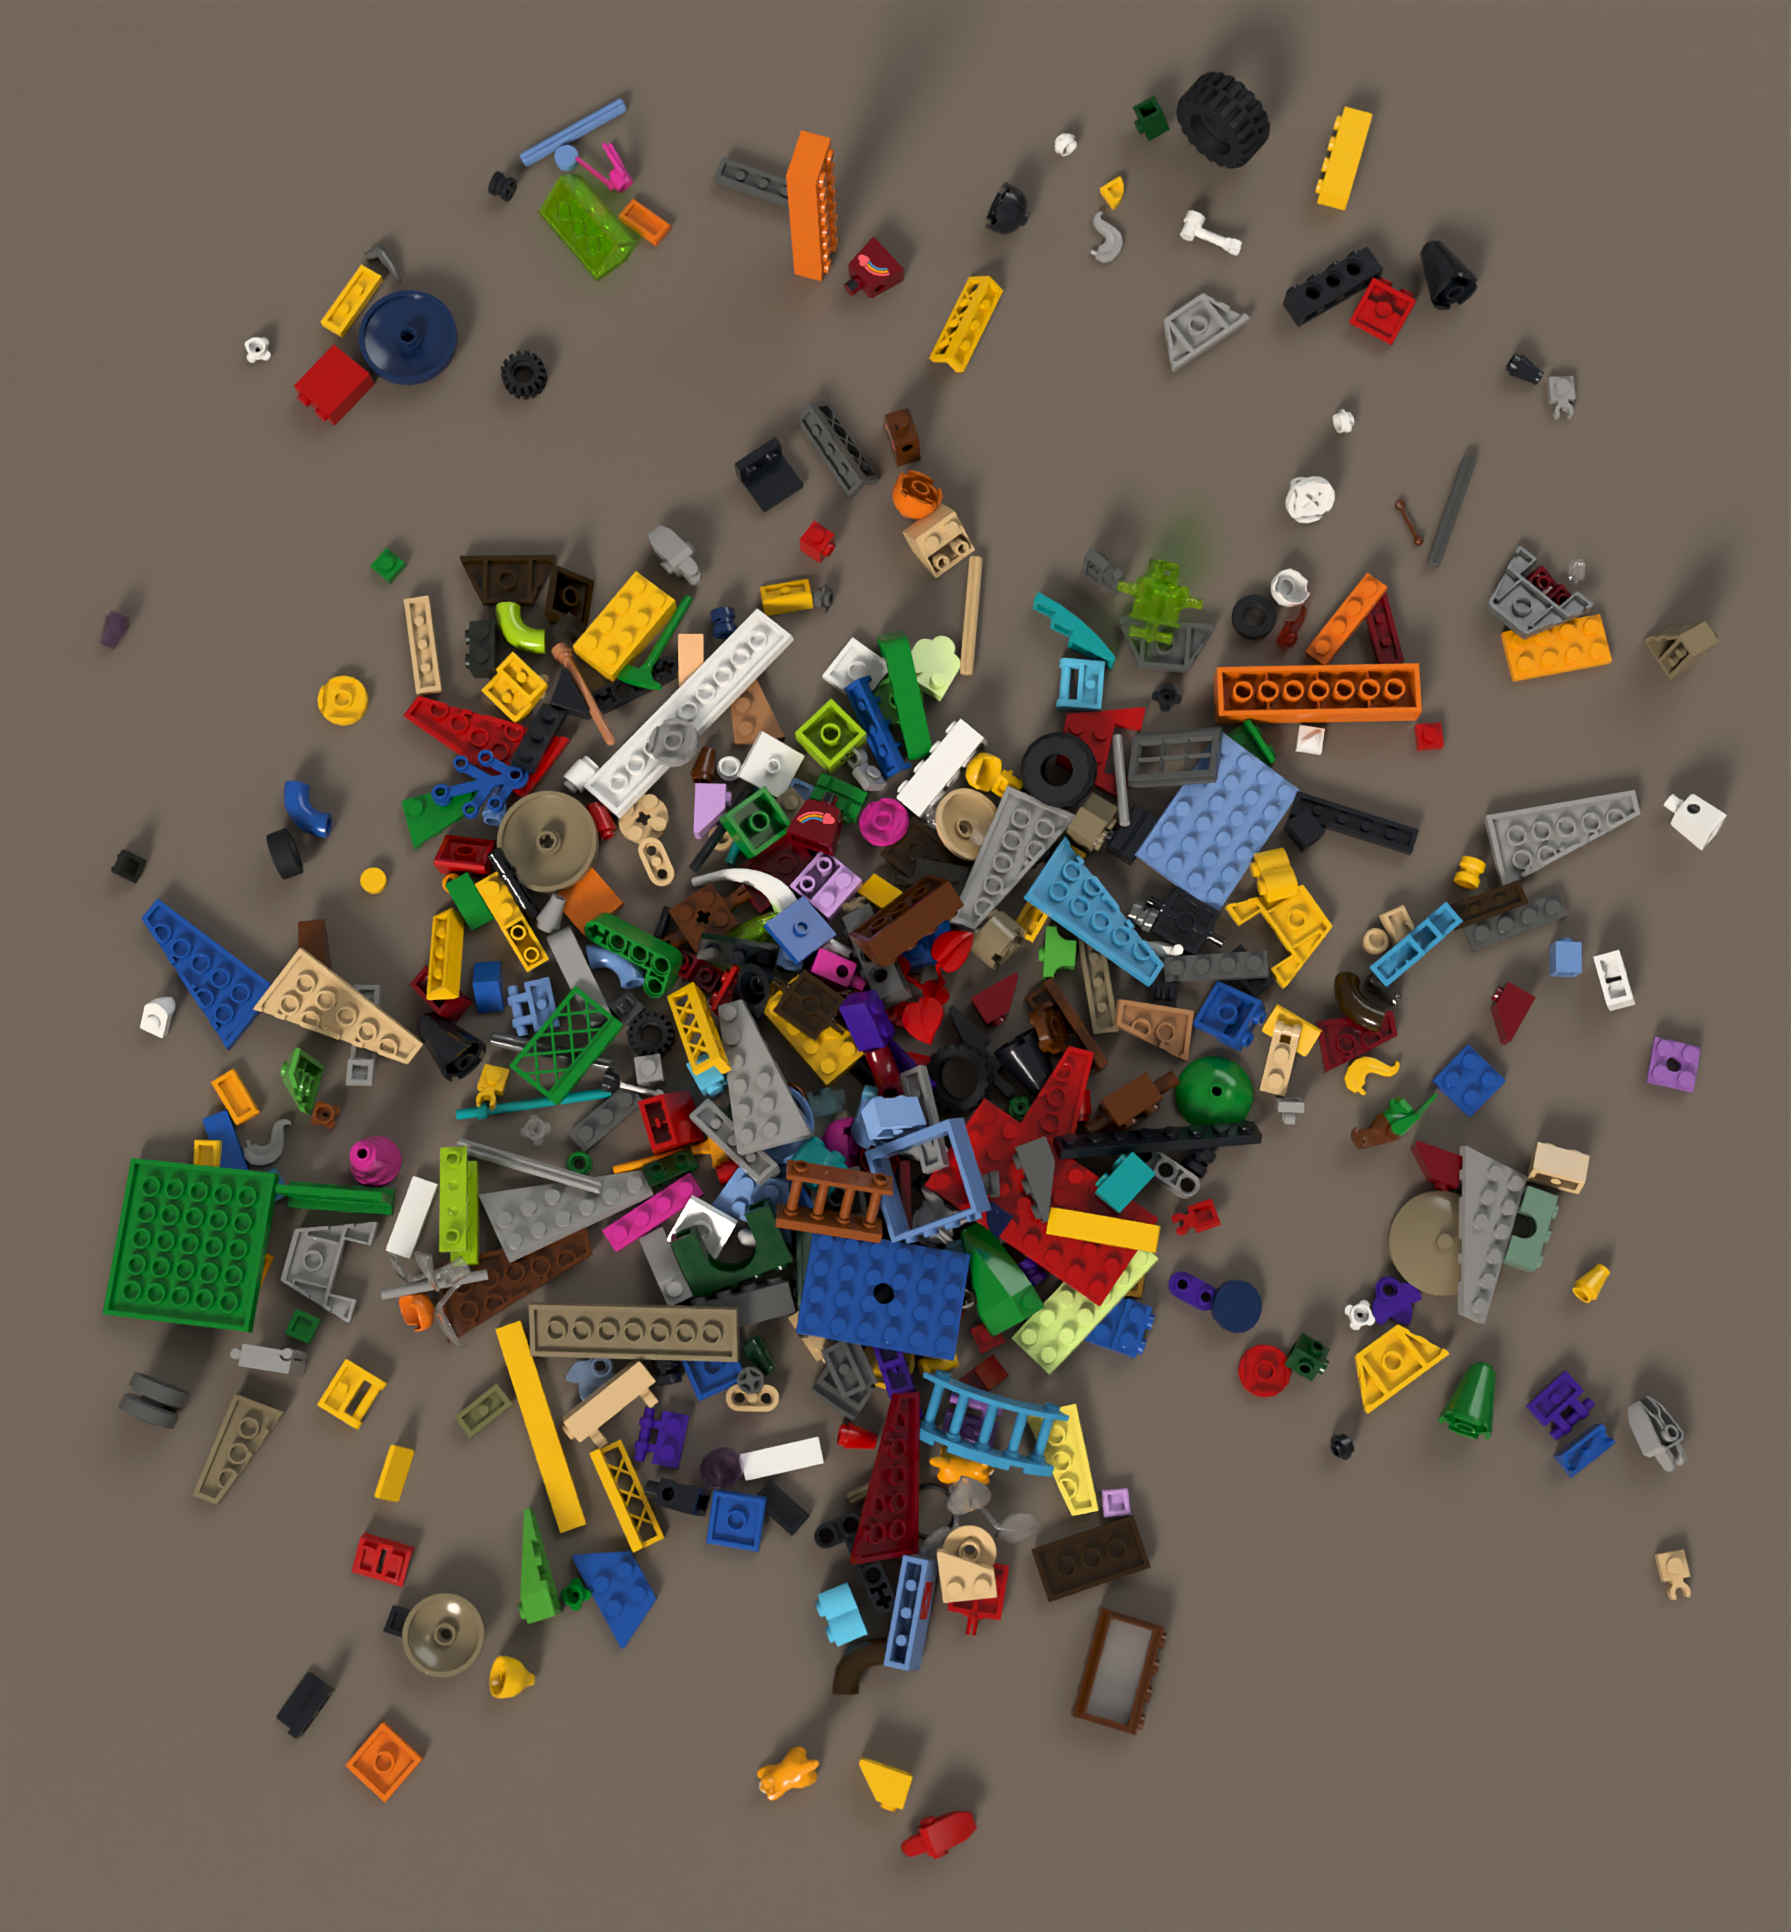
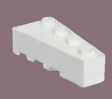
[896,719,990,819]

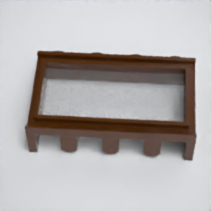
[1070,1607,1167,1735]

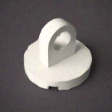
[1285,476,1335,523]

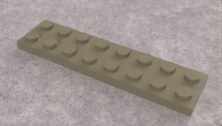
[529,1302,740,1362]

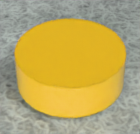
[360,867,387,894]

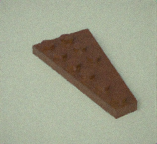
[432,1228,593,1343]

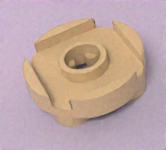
[618,794,669,845]

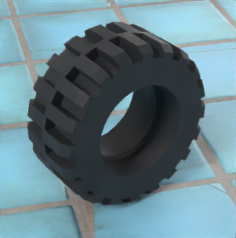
[1176,71,1270,169]

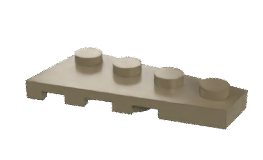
[192,1393,286,1505]

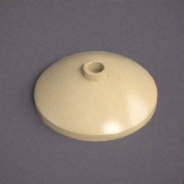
[935,788,997,862]

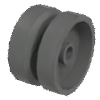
[118,1372,190,1429]

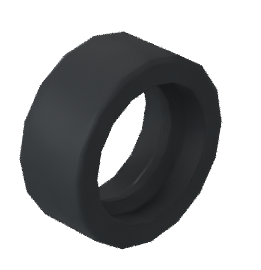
[266,828,304,880]

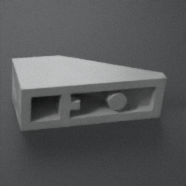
[639,1227,694,1306]

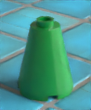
[1438,1361,1496,1440]

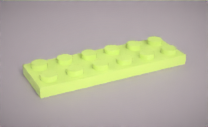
[1012,1250,1159,1376]

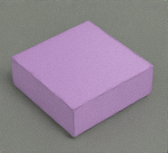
[1101,1488,1131,1518]

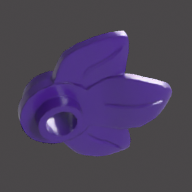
[1371,1276,1422,1325]

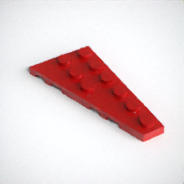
[1021,1046,1094,1145]

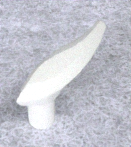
[1146,941,1184,957]

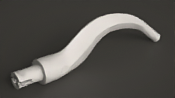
[692,868,852,960]

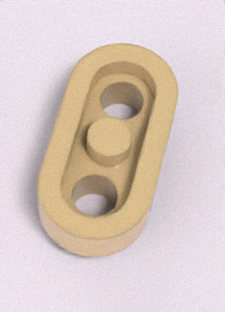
[638,837,675,887]
[726,1384,780,1412]

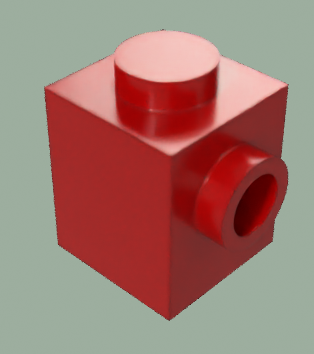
[799,521,836,564]

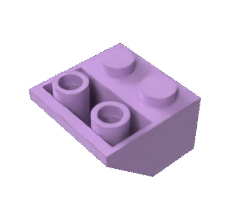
[790,852,863,925]

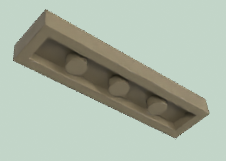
[1076,936,1119,1036]

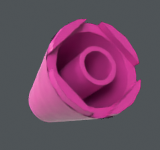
[349,1135,402,1187]

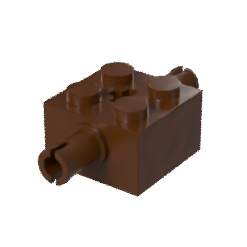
[661,882,752,952]
[1083,1070,1180,1134]

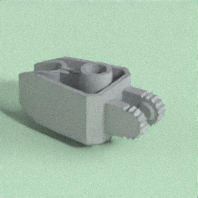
[648,525,702,585]
[1628,1396,1688,1473]

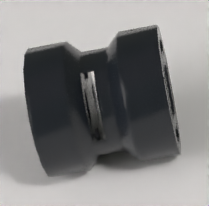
[1181,1148,1217,1179]
[652,1360,682,1386]

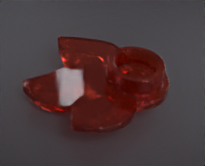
[1276,605,1307,650]

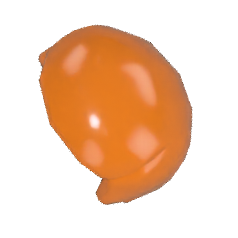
[399,1292,435,1331]

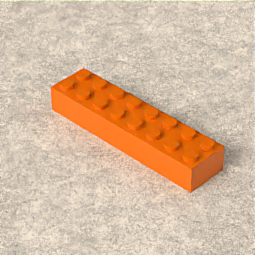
[786,130,839,281]
[1213,663,1422,725]

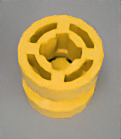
[1453,856,1486,890]

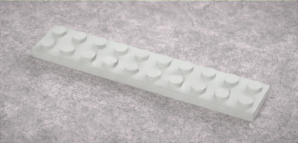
[584,609,794,819]

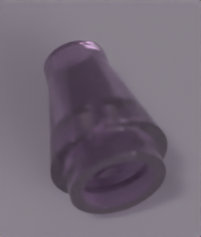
[100,610,130,649]

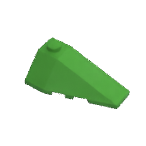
[281,1048,325,1116]
[518,1508,562,1624]

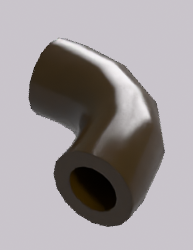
[1334,972,1385,1033]
[832,1637,887,1695]

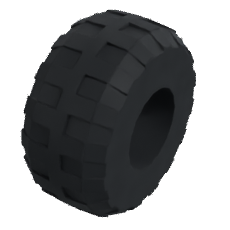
[1020,732,1097,808]

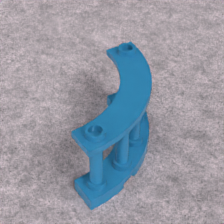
[919,1369,1069,1477]

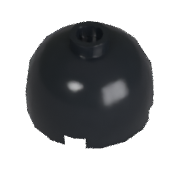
[985,182,1030,234]

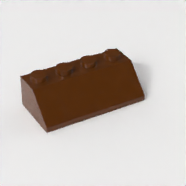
[848,873,964,967]

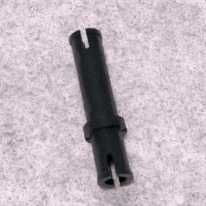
[487,847,541,920]

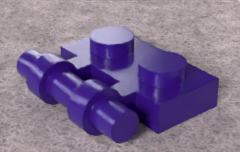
[1525,1371,1595,1441]
[634,1407,690,1469]

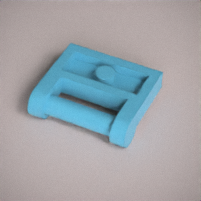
[1056,658,1105,711]

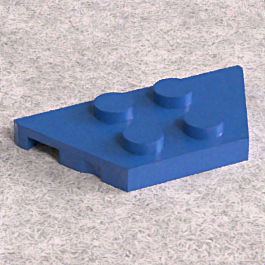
[572,1551,657,1649]

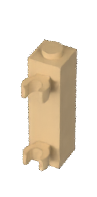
[562,1359,659,1449]

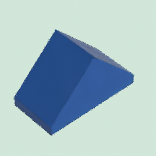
[472,961,505,1014]

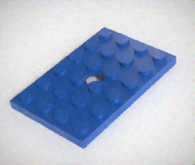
[795,1233,970,1361]

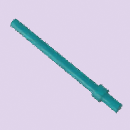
[456,1088,612,1120]

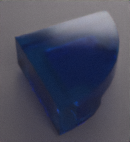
[986,1201,1013,1239]

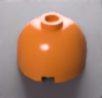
[892,470,943,519]

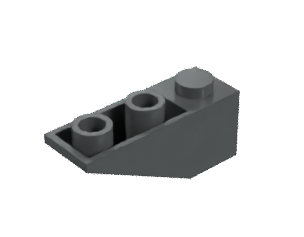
[1011,1136,1055,1224]

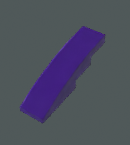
[873,1347,924,1419]

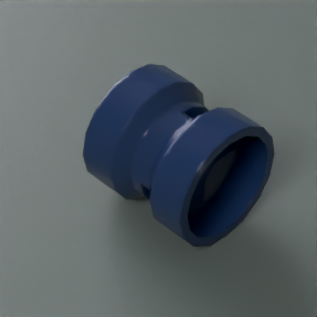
[710,607,737,639]

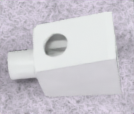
[1664,793,1727,851]

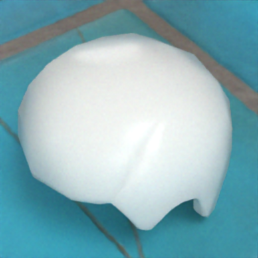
[1271,568,1310,607]

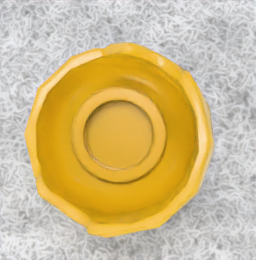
[965,752,1002,792]

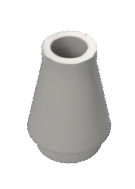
[536,894,567,934]

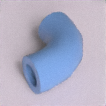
[586,944,645,989]

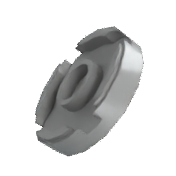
[649,718,700,767]

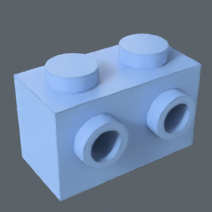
[861,1095,927,1140]

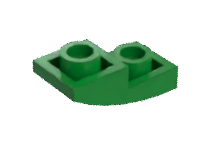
[445,872,495,931]

